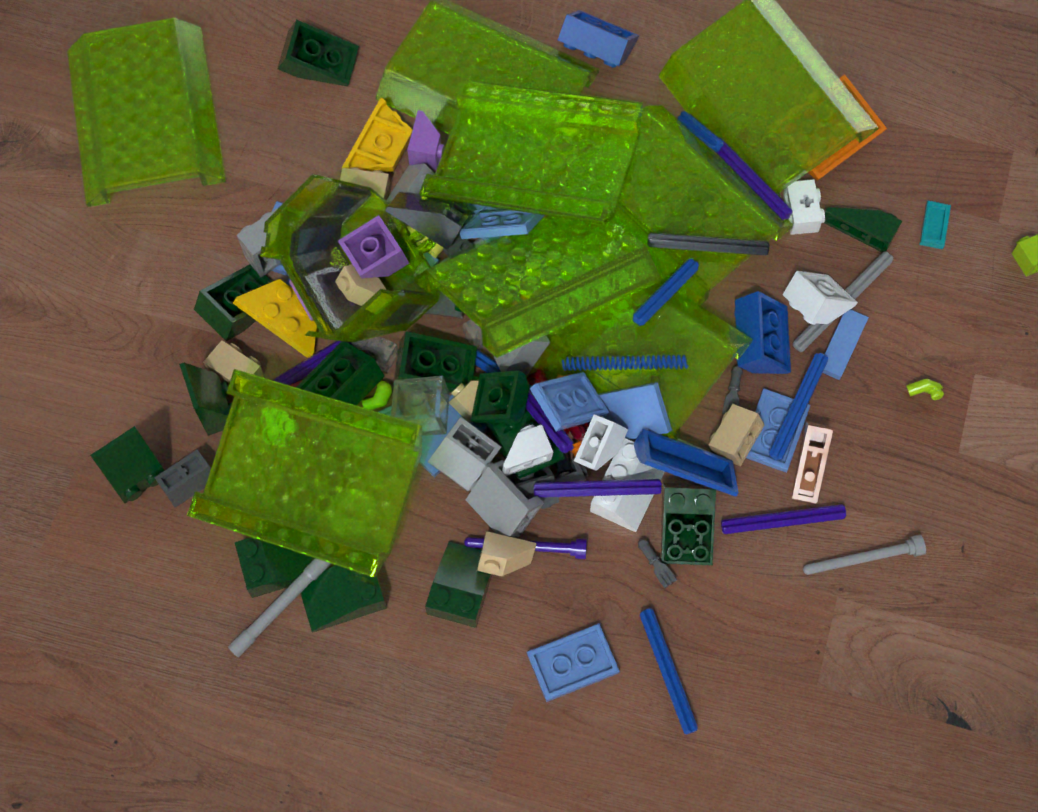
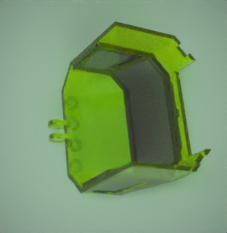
[260,174,441,342]

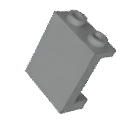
[466,460,544,538]

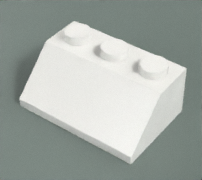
[590,438,665,532]

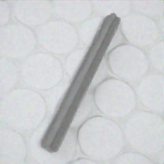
[793,251,893,352]

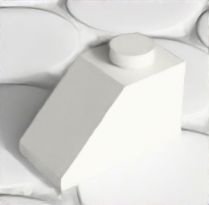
[574,414,628,471]
[502,425,553,476]

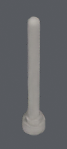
[803,535,926,575]

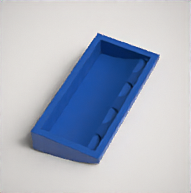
[634,429,739,497]

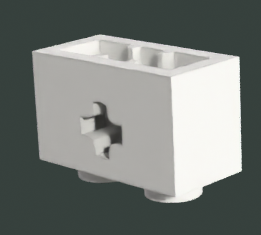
[783,180,825,235]

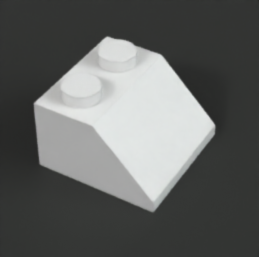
[783,271,858,325]

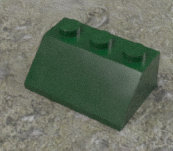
[292,340,385,428]

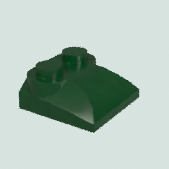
[470,371,529,426]

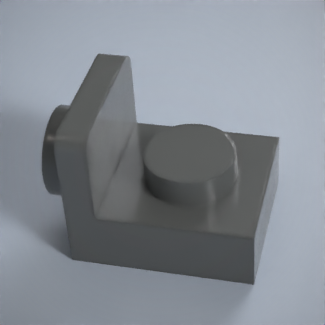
[555,457,588,482]

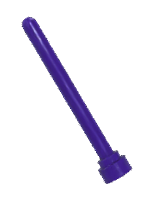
[464,537,587,559]

